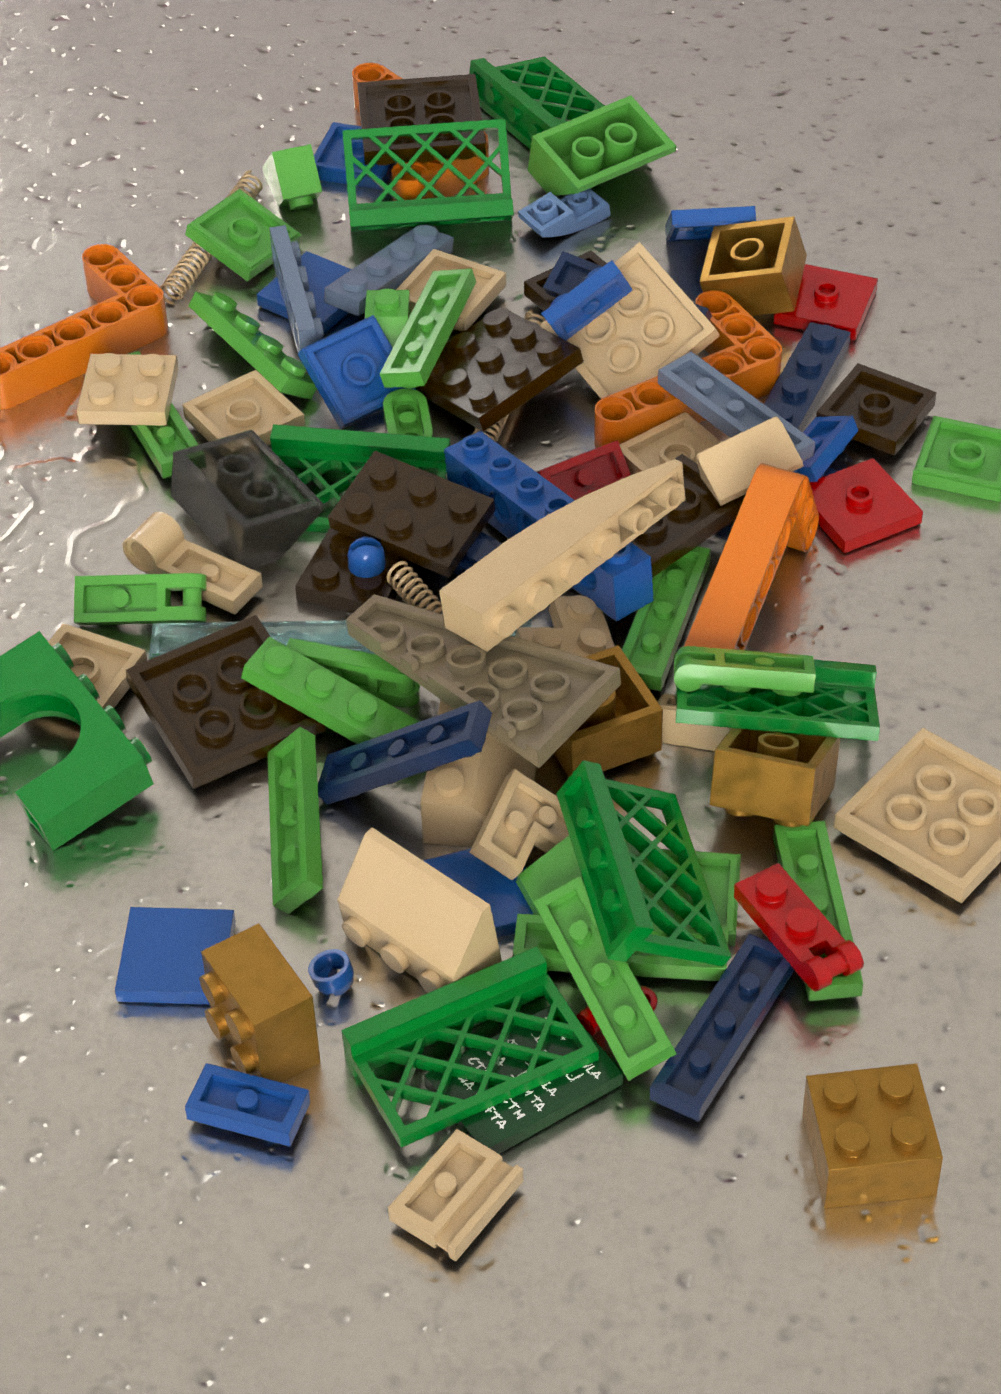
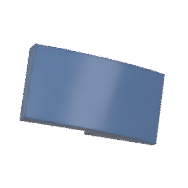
[518,188,611,238]

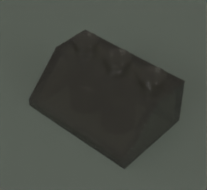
[171,429,323,569]

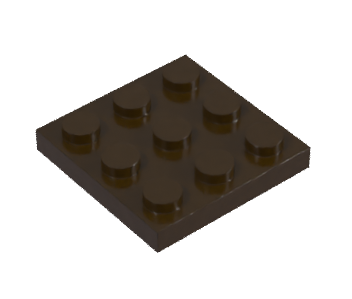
[357,74,486,166]
[416,306,584,432]
[126,615,325,789]

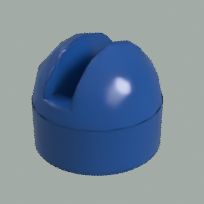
[347,536,386,578]
[308,949,354,996]

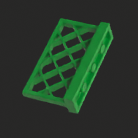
[469,56,605,149]
[343,119,514,232]
[255,424,451,533]
[675,647,880,741]
[556,760,732,967]
[341,946,599,1148]

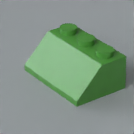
[527,95,677,196]

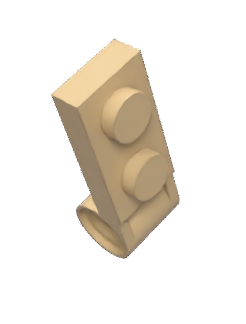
[122,512,263,614]

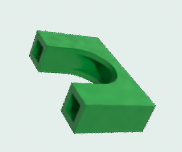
[0,631,154,851]

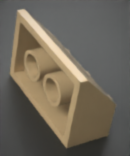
[420,700,537,847]
[337,827,502,993]

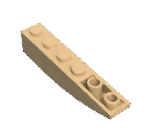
[439,459,685,652]

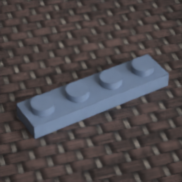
[324,224,454,316]
[269,225,324,362]
[658,351,815,462]

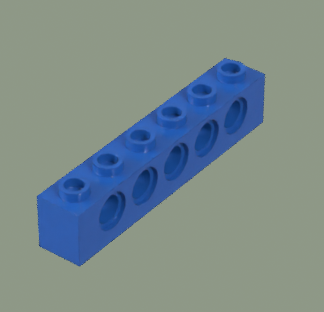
[444,431,654,622]

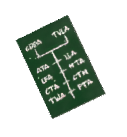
[424,1006,623,1154]

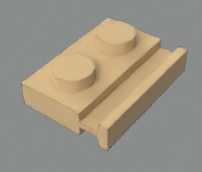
[388,1129,524,1261]

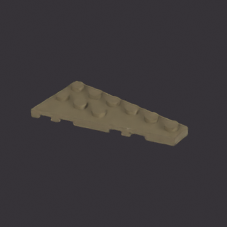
[346,594,621,768]

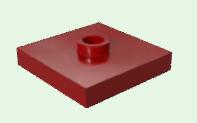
[773,264,878,340]
[810,458,923,553]

